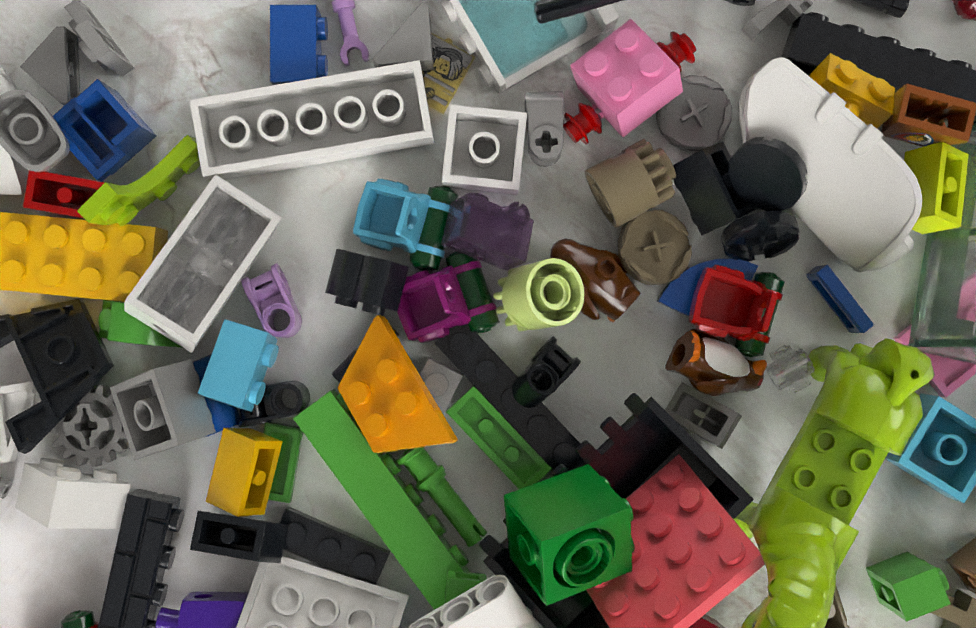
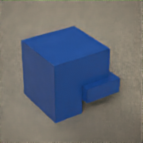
[53,79,157,182]

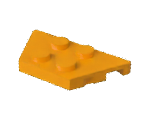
[337,315,458,453]

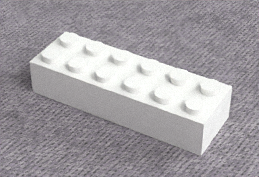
[189,60,435,181]

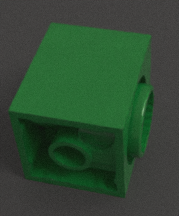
[503,464,634,606]

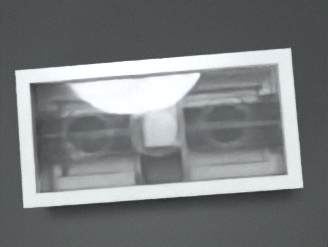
[124,174,282,353]

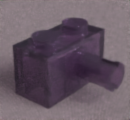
[441,193,534,270]

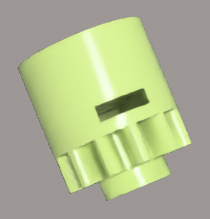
[493,258,584,331]

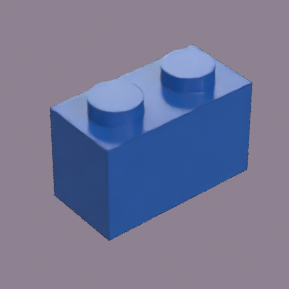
[270,5,328,85]

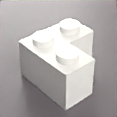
[15,458,131,529]

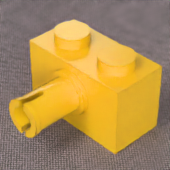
[809,53,895,128]

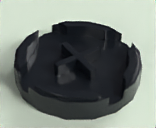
[728,137,808,211]
[721,210,800,262]

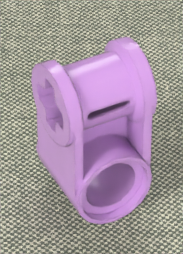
[241,263,302,338]

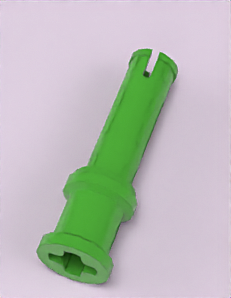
[396,447,487,547]

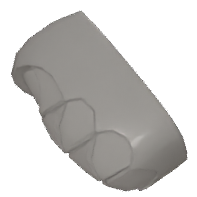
[0,90,70,172]

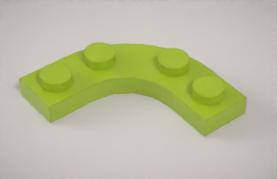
[77,135,200,226]

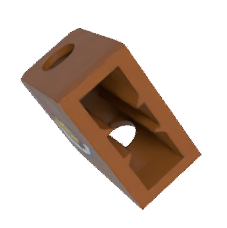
[881,84,976,147]

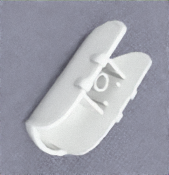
[738,57,922,273]

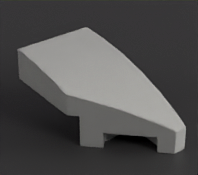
[742,0,813,40]

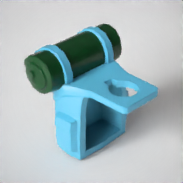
[353,178,459,271]

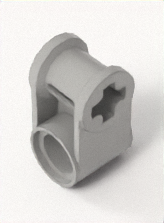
[525,91,564,167]

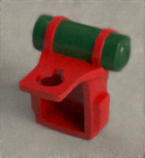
[688,265,785,358]

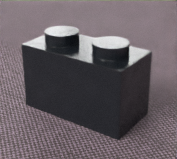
[673,141,756,236]
[190,511,288,563]

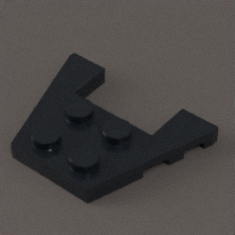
[0,299,114,454]

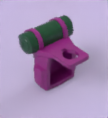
[397,248,500,343]

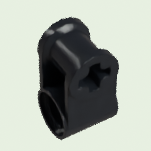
[512,336,581,408]
[238,381,310,427]

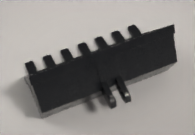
[479,393,754,628]

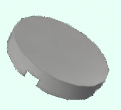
[656,75,732,151]

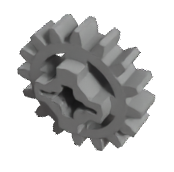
[49,384,128,467]

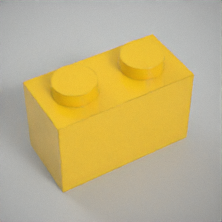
[205,428,283,517]

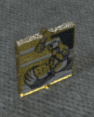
[422,33,475,115]

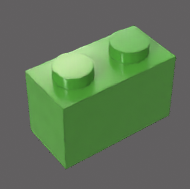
[866,552,951,622]

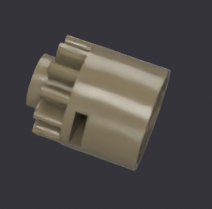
[585,139,676,228]

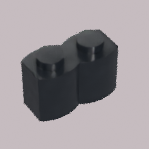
[325,249,409,316]

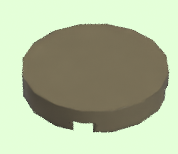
[617,210,692,285]

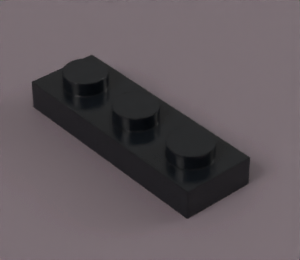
[279,506,391,585]

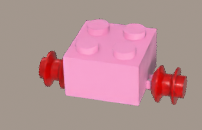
[563,19,696,145]

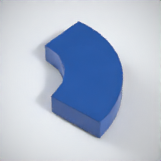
[656,258,758,317]

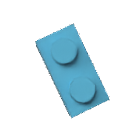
[197,319,279,412]

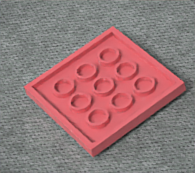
[587,454,765,628]

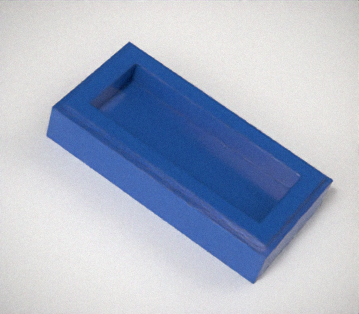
[806,264,874,333]

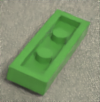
[446,385,552,489]

